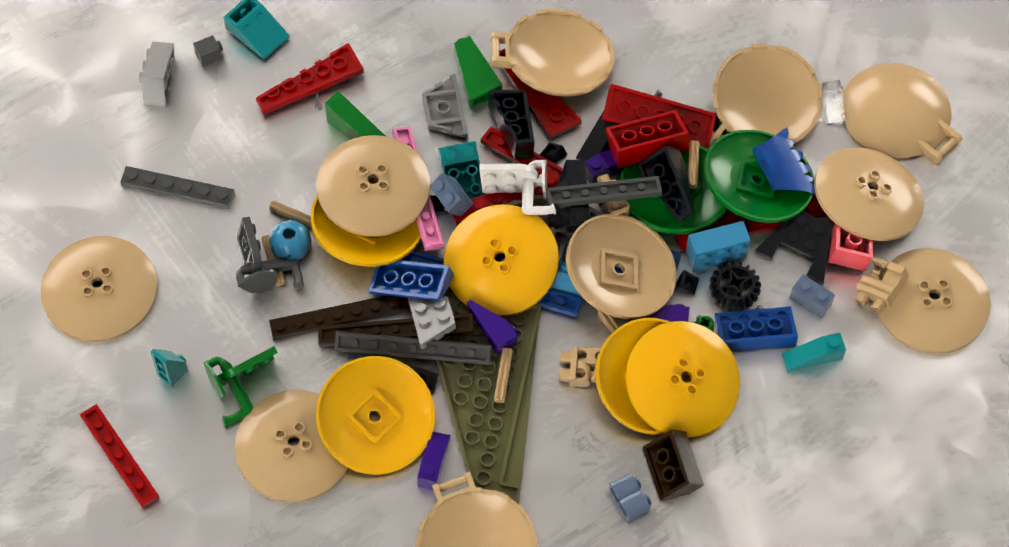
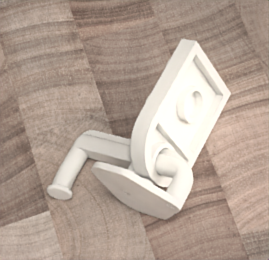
[479,160,556,215]

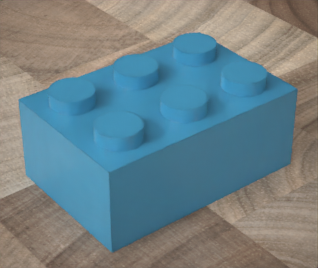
[685,221,751,272]

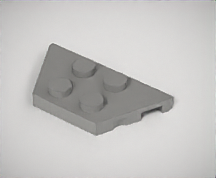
[422,74,468,138]
[408,296,456,350]

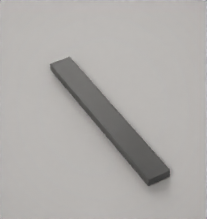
[334,331,492,365]

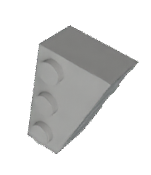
[139,41,175,107]

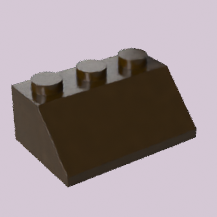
[642,429,704,501]

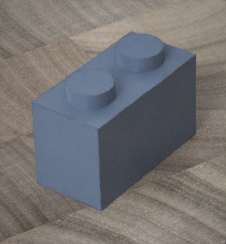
[430,173,474,217]
[789,274,835,319]

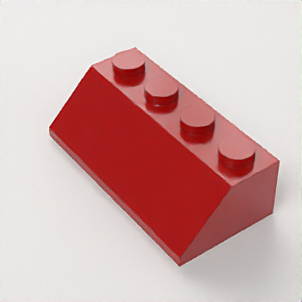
[605,110,689,168]

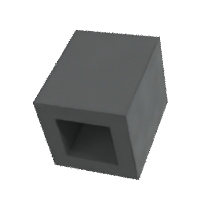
[193,35,223,67]

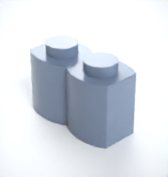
[609,473,651,522]

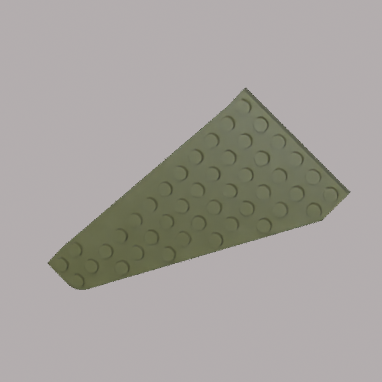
[433,287,542,504]

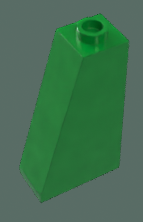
[454,36,503,110]
[325,91,387,140]

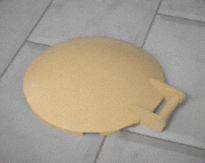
[490,9,614,96]
[712,44,823,144]
[841,63,963,164]
[415,471,538,547]

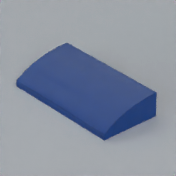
[368,260,454,301]
[714,306,798,352]

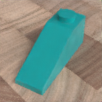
[781,333,846,372]
[150,349,188,387]

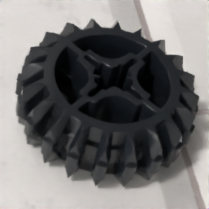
[709,261,761,311]

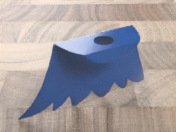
[752,128,816,195]

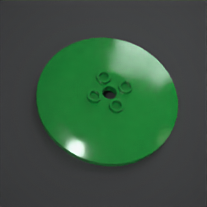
[704,130,814,223]
[620,143,728,234]

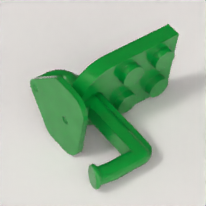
[203,346,278,427]

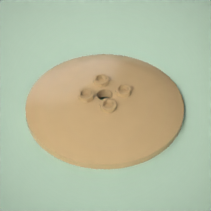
[316,135,430,236]
[814,148,924,241]
[566,214,677,319]
[41,236,157,342]
[877,248,991,353]
[235,390,349,502]

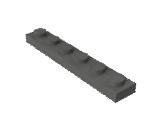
[120,166,235,209]
[546,176,662,208]

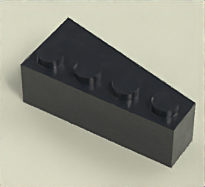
[488,90,535,159]

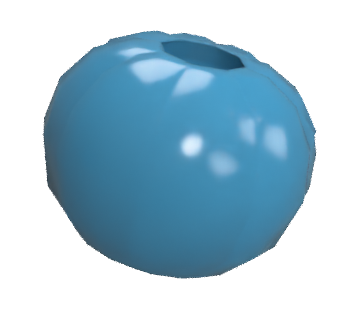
[269,220,312,260]

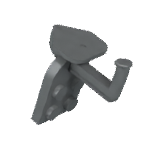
[236,217,304,293]

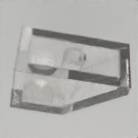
[822,80,846,125]

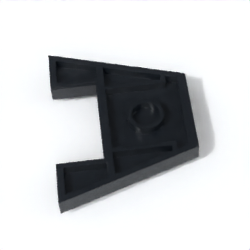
[755,212,832,285]

